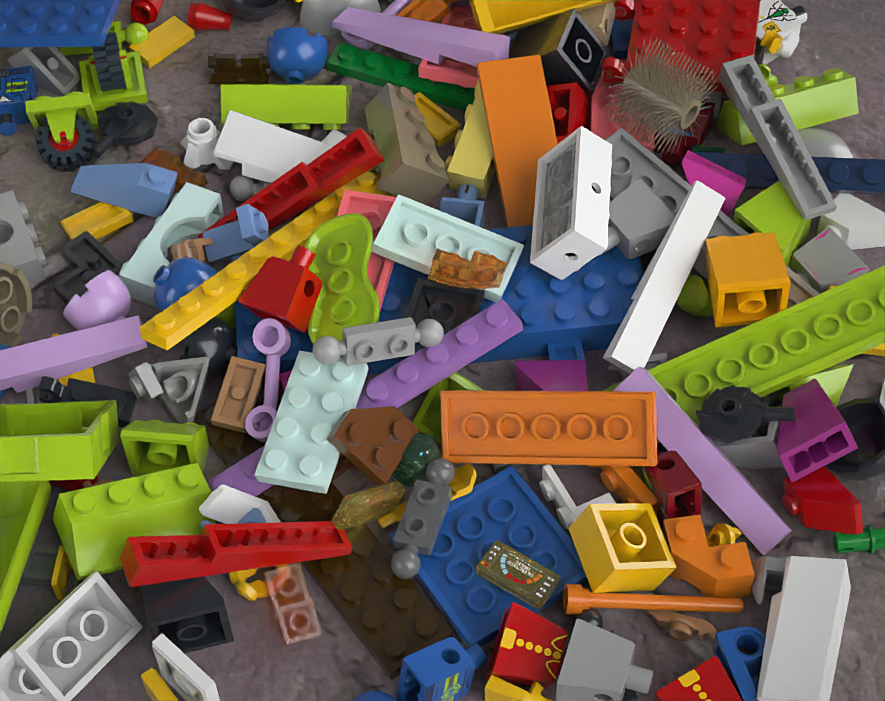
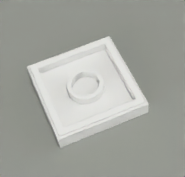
[152,633,220,701]

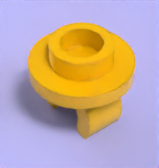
[707,523,742,547]

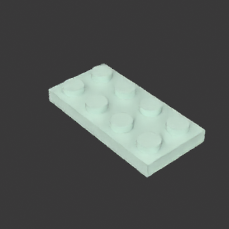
[371,194,524,302]
[255,351,369,494]

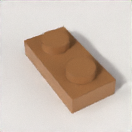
[211,356,266,433]

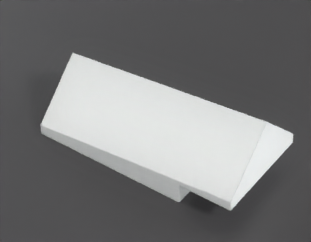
[214,110,336,197]
[756,556,851,701]
[0,571,143,701]

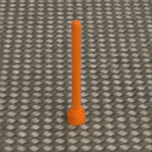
[563,584,744,615]

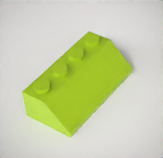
[716,68,859,146]
[221,84,352,130]
[52,463,215,580]

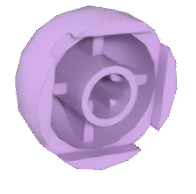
[63,270,131,330]

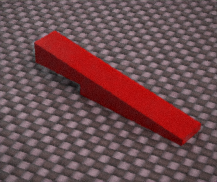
[197,127,385,264]
[120,521,353,587]

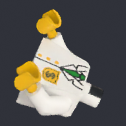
[755,0,807,65]

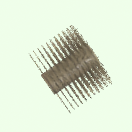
[604,37,719,155]

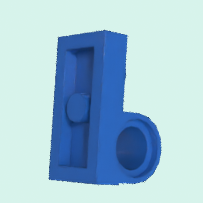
[712,626,766,701]

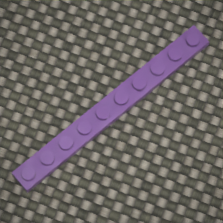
[207,299,523,497]

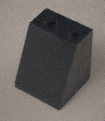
[508,8,610,96]
[141,576,234,654]

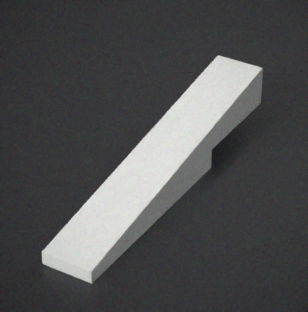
[603,180,725,374]

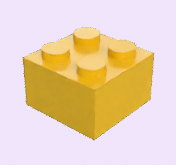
[568,503,677,593]

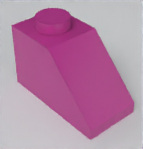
[682,150,747,217]

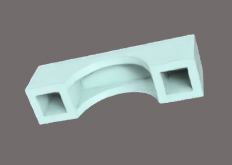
[119,182,224,307]

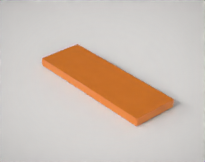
[477,55,558,227]
[440,390,657,466]

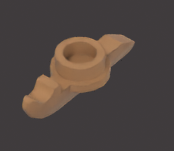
[649,610,717,641]

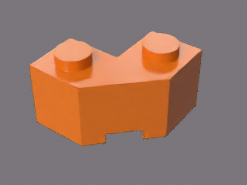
[662,515,755,598]

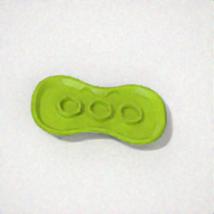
[304,213,380,344]

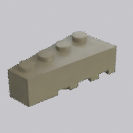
[365,83,450,205]

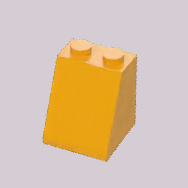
[704,232,791,328]

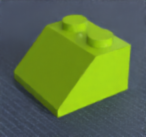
[120,419,209,476]

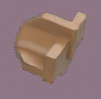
[167,238,213,265]

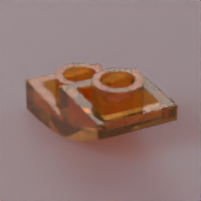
[140,147,208,196]
[428,248,508,289]
[263,563,322,645]

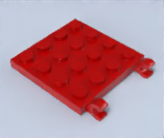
[602,0,760,92]

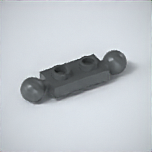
[391,458,455,579]

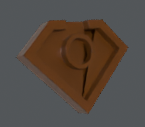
[326,406,419,486]

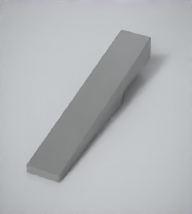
[718,55,837,221]

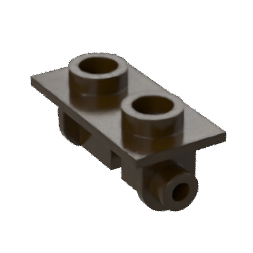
[208,53,271,84]

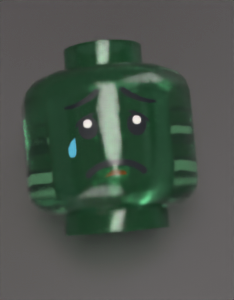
[392,433,441,487]

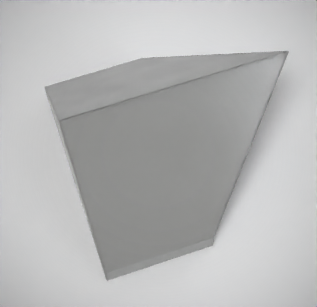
[152,356,210,424]

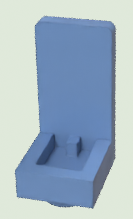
[203,204,269,263]

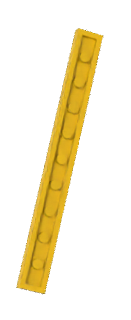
[139,172,388,350]

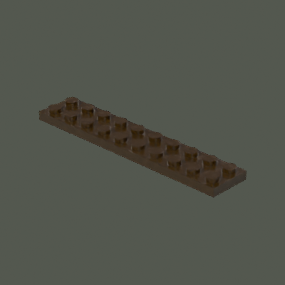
[194,392,453,680]

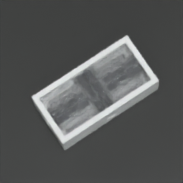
[530,126,612,280]

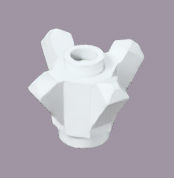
[180,118,233,170]

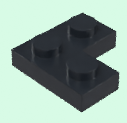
[52,230,123,304]

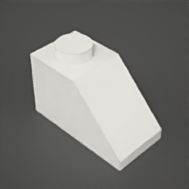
[817,193,885,250]

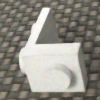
[539,464,616,529]
[198,485,280,524]

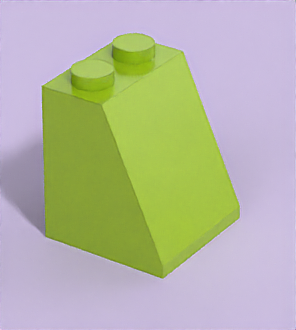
[734,180,812,267]

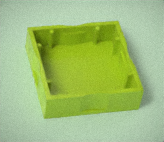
[0,400,119,482]

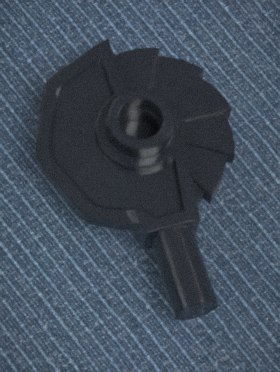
[90,101,158,159]
[696,385,796,444]

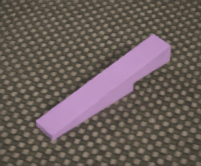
[332,7,510,67]
[0,315,148,393]
[613,366,792,555]

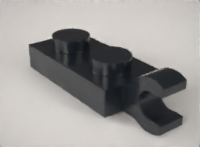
[39,376,137,428]

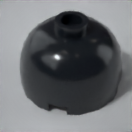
[180,316,238,381]

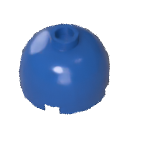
[267,27,328,84]
[153,257,217,312]

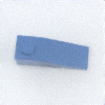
[71,163,178,218]

